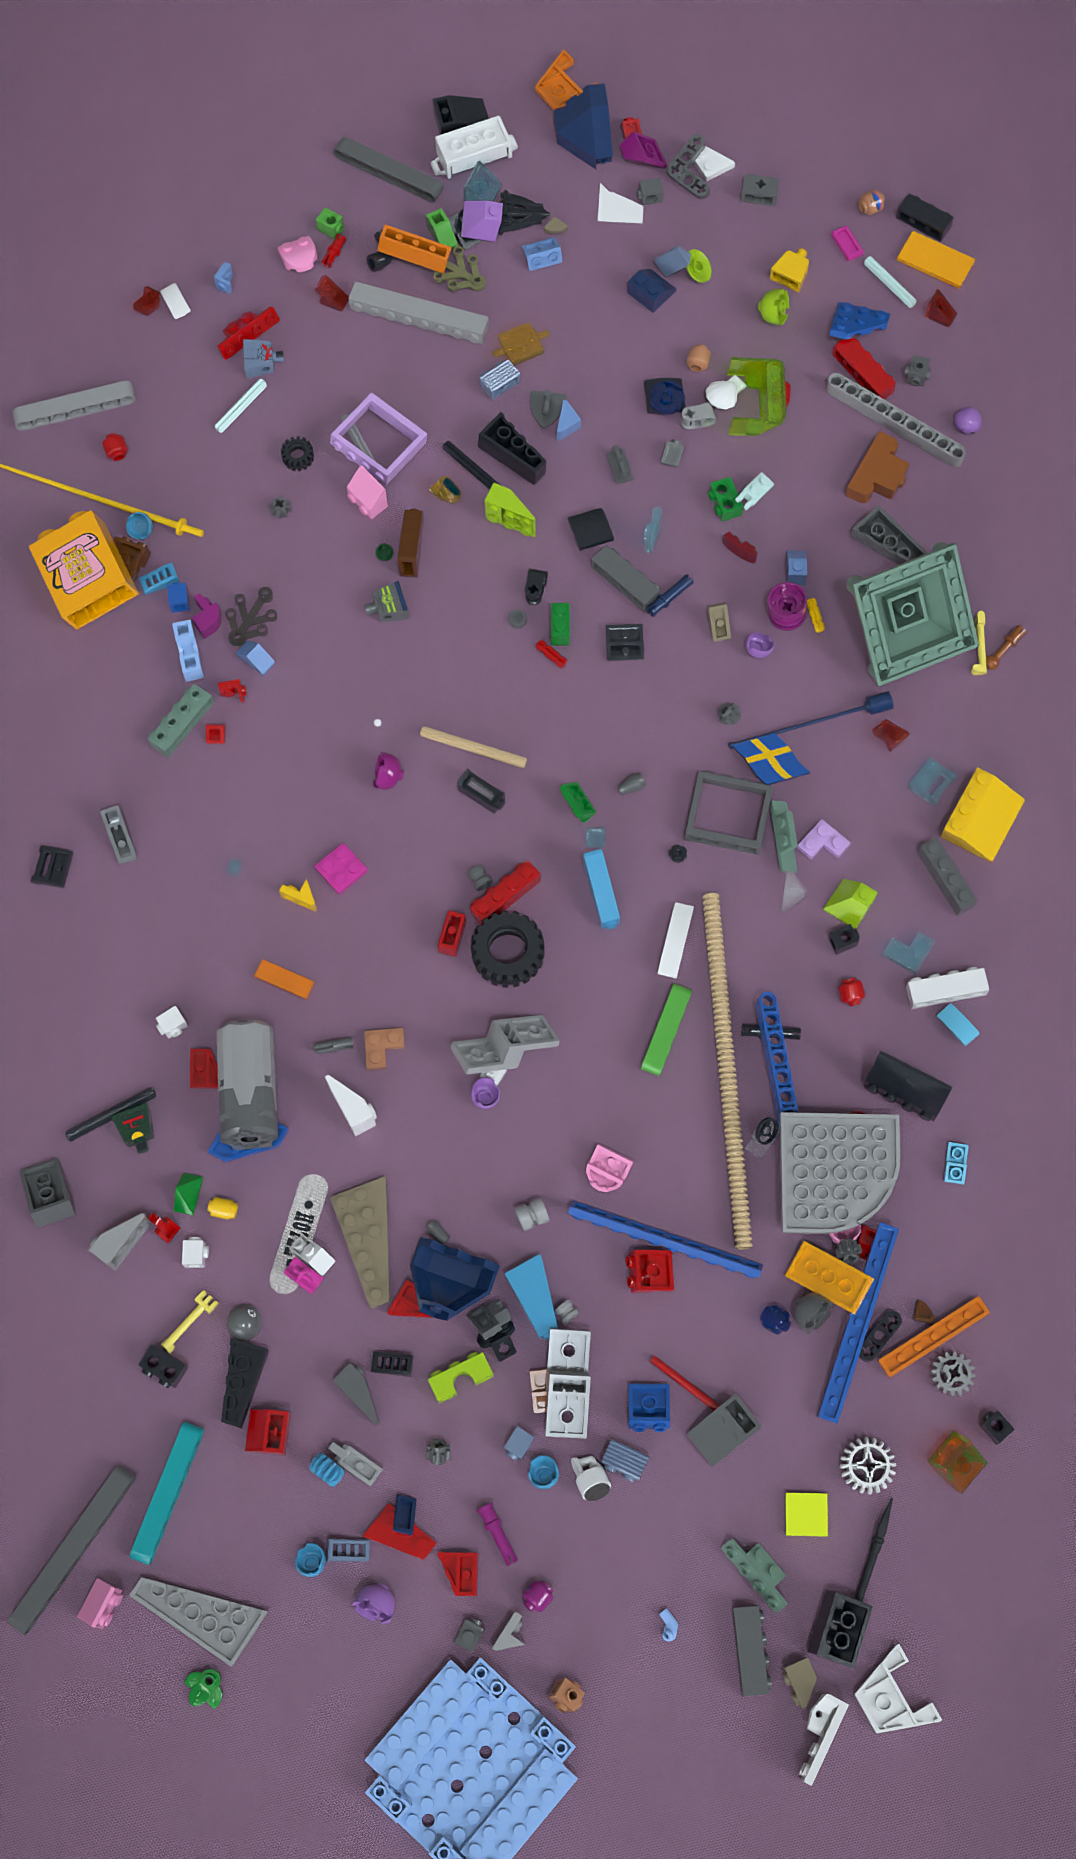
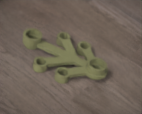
[433,246,486,292]

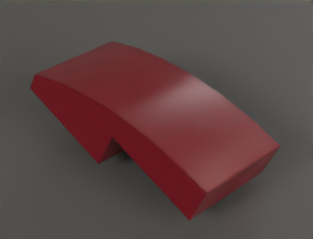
[723,531,758,564]

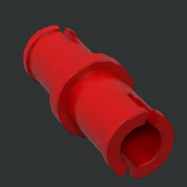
[321,234,346,268]

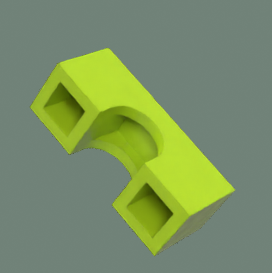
[428,1352,494,1404]

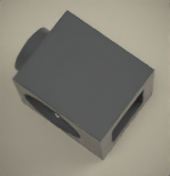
[637,178,663,206]

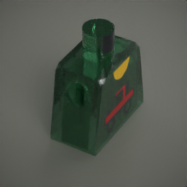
[111,1103,154,1154]

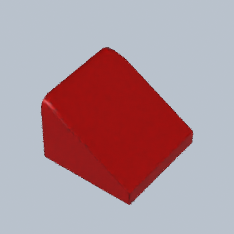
[206,723,226,744]

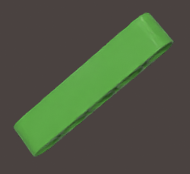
[641,983,692,1076]

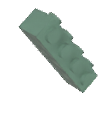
[148,683,214,758]

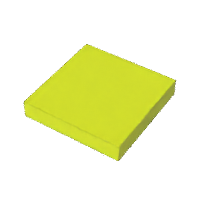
[785,1493,828,1537]

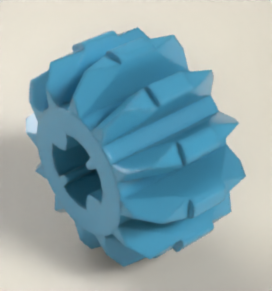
[309,1453,345,1487]

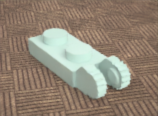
[735,472,775,510]

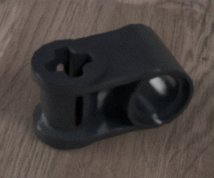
[525,568,548,605]

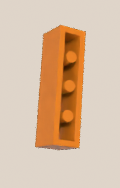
[377,224,452,274]

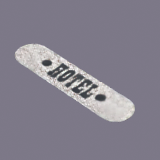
[269,1174,328,1294]

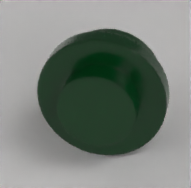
[375,543,394,561]

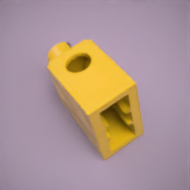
[770,248,809,293]

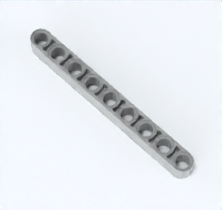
[827,373,966,468]

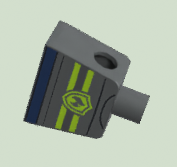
[364,580,410,622]

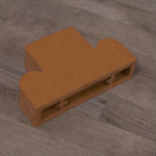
[845,431,909,503]

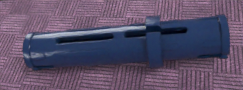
[646,574,694,617]

